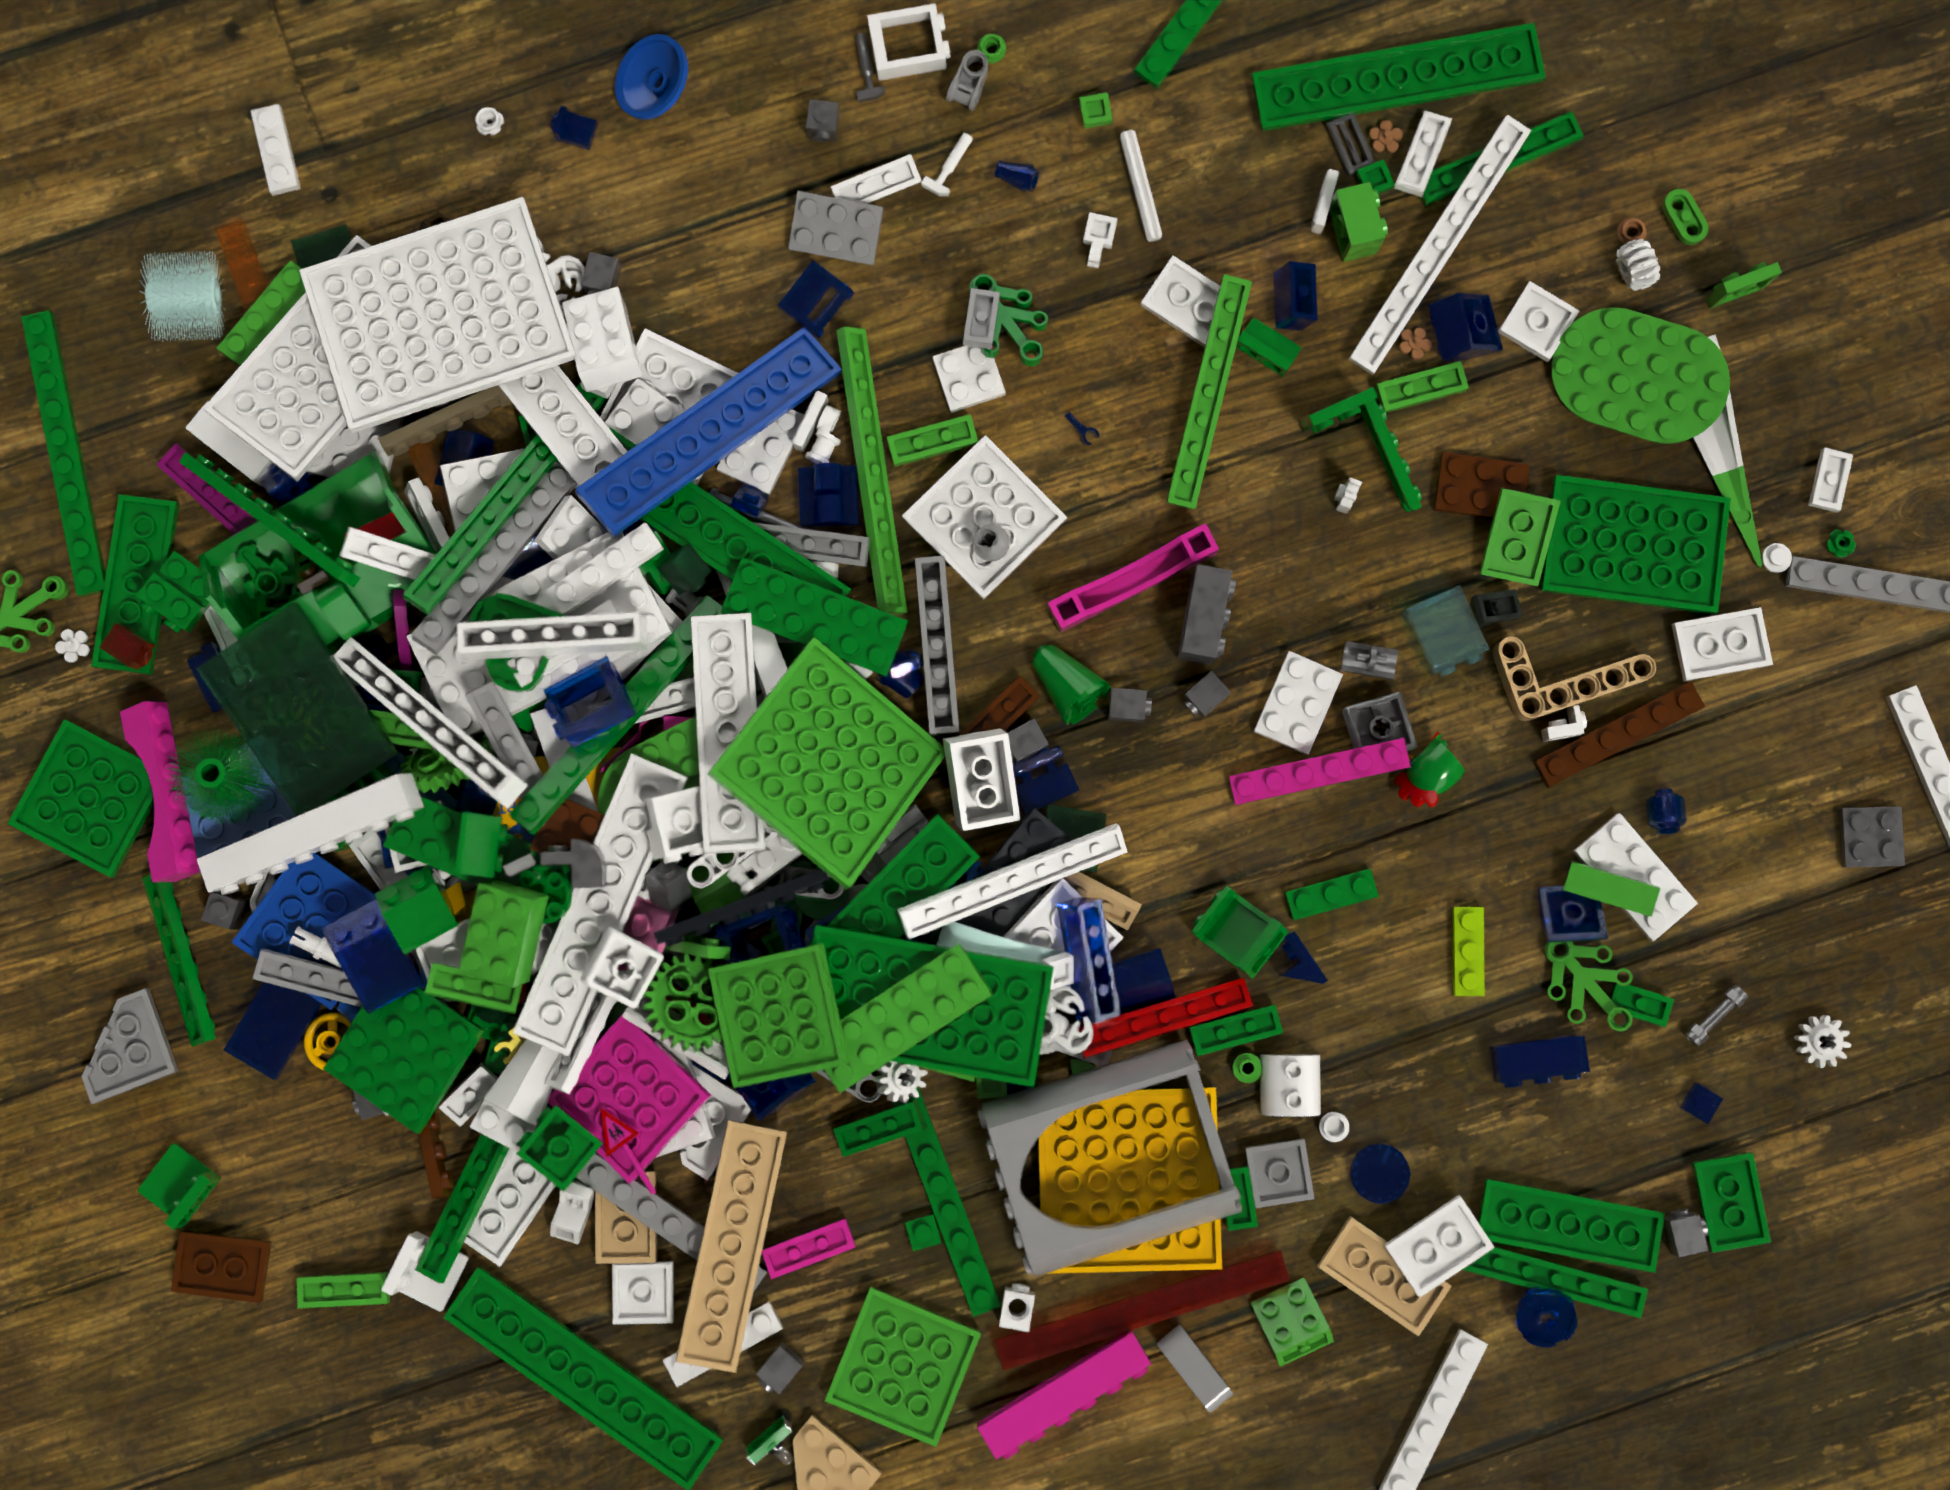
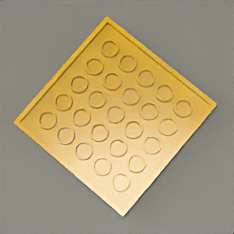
[1038,1087,1222,1274]

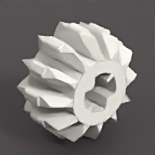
[1616,238,1660,291]

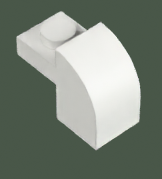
[550,1181,595,1245]

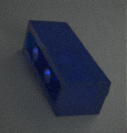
[1490,1035,1590,1088]

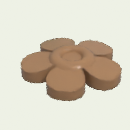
[1369,120,1403,153]
[1399,328,1432,360]

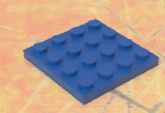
[232,853,390,1010]

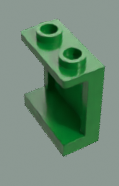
[1192,885,1289,979]

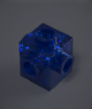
[261,465,313,506]

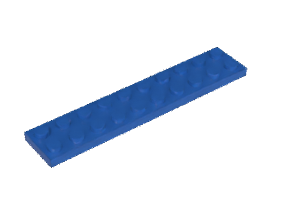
[575,327,842,538]

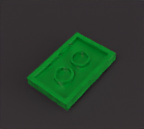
[1691,1152,1771,1253]

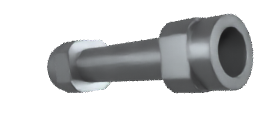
[1684,985,1748,1047]

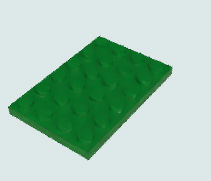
[1540,475,1731,614]

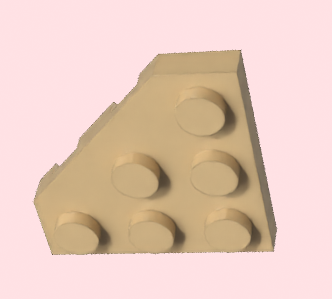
[793,1414,882,1490]

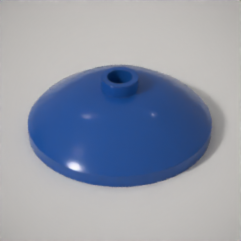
[615,34,688,120]

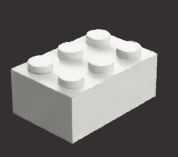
[562,287,643,392]
[943,728,1020,831]

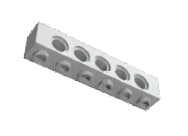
[915,556,960,737]

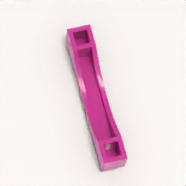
[1047,523,1219,633]
[120,701,200,882]

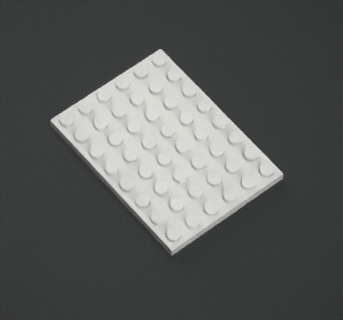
[299,197,577,433]

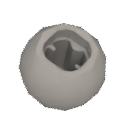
[973,524,1010,561]

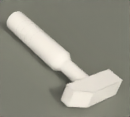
[921,133,973,196]

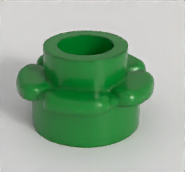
[1826,529,1856,558]

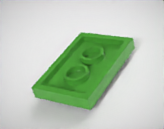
[1479,487,1560,587]

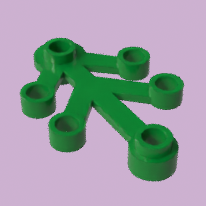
[969,274,1048,367]

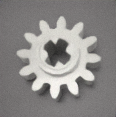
[1794,1015,1852,1068]
[874,1061,928,1103]

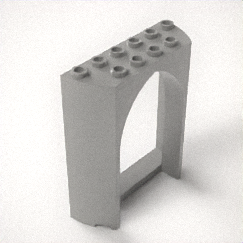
[977,1039,1242,1277]

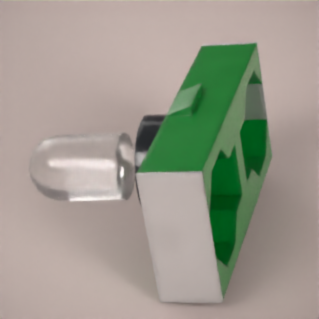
[746,1415,793,1465]

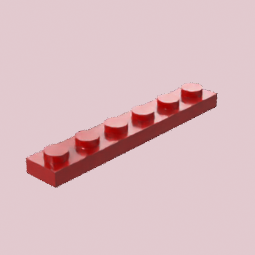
[1079,978,1254,1059]

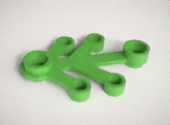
[0,570,69,653]
[1545,935,1633,1031]

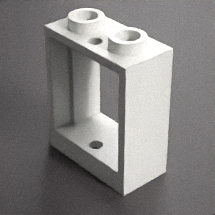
[867,3,950,81]

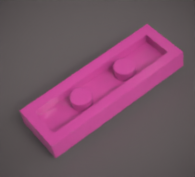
[762,1218,856,1279]

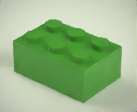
[459,878,549,988]

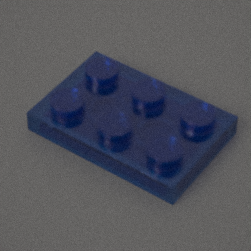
[224,982,322,1080]

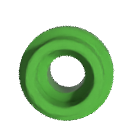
[977,34,1006,63]
[1232,1053,1262,1083]

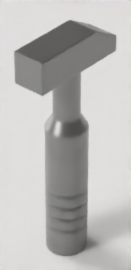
[855,33,885,103]

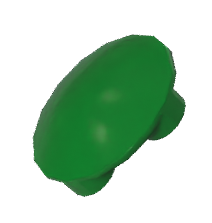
[518,864,573,924]

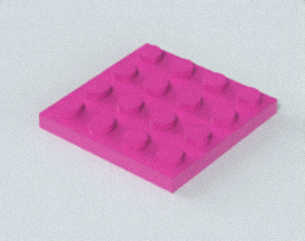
[548,1013,712,1184]

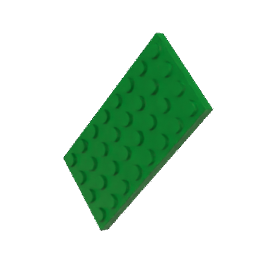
[812,924,1054,1087]

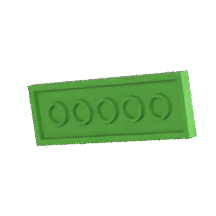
[825,943,993,1093]

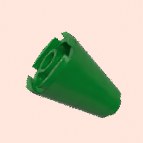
[1032,644,1111,725]

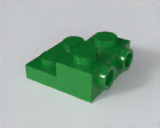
[136,551,211,633]
[516,1105,603,1192]

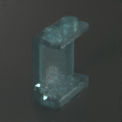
[1402,585,1489,678]

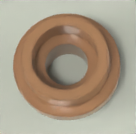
[1617,218,1647,245]

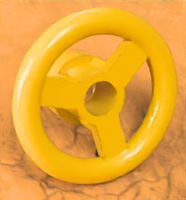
[304,1012,351,1071]

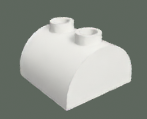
[1260,1054,1321,1116]

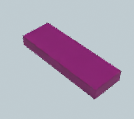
[392,589,413,671]

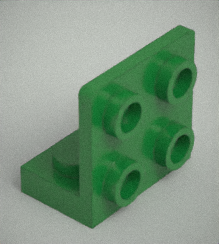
[138,1143,222,1230]

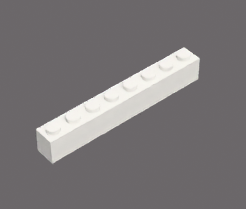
[331,637,528,809]
[197,773,424,895]

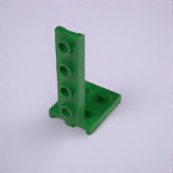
[1299,387,1422,512]

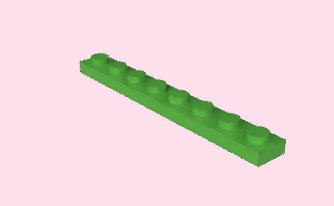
[1166,274,1252,510]

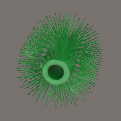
[166,729,274,824]

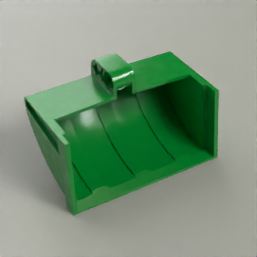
[198,450,437,683]

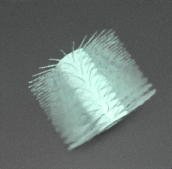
[140,251,226,341]

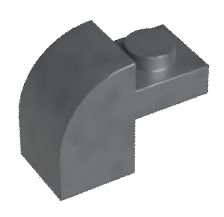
[541,839,607,888]

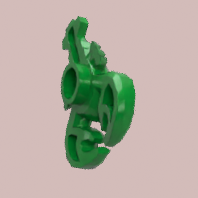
[235,544,302,620]

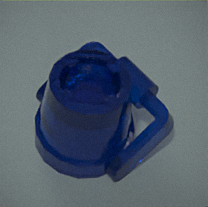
[876,649,924,698]

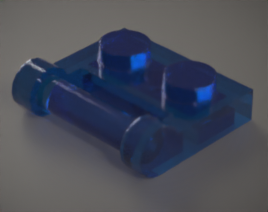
[778,260,854,339]

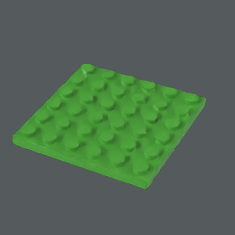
[707,637,945,889]

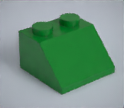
[454,812,508,878]
[375,865,459,954]

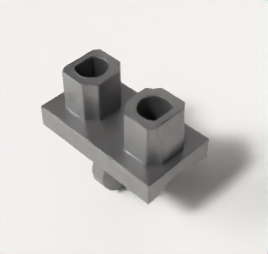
[1340,641,1399,680]

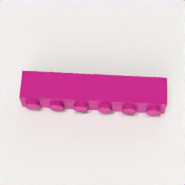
[977,1328,1151,1460]

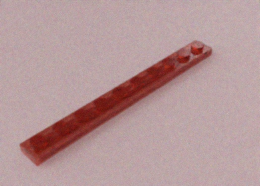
[995,1250,1290,1371]

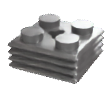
[1342,692,1417,751]

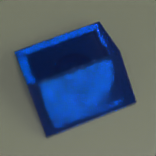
[1538,886,1608,942]

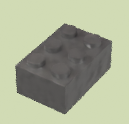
[1177,564,1236,665]

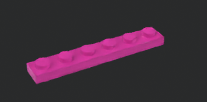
[1229,738,1411,805]

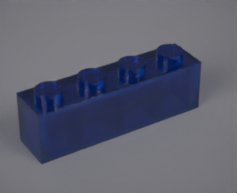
[1057,897,1121,1023]

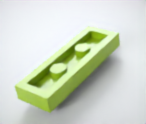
[1452,907,1485,996]

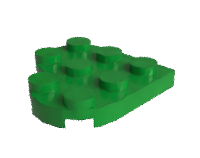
[470,593,567,693]

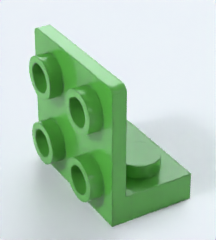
[1251,1278,1334,1367]

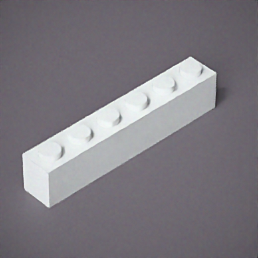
[457,612,647,660]

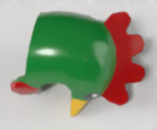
[1394,732,1465,807]

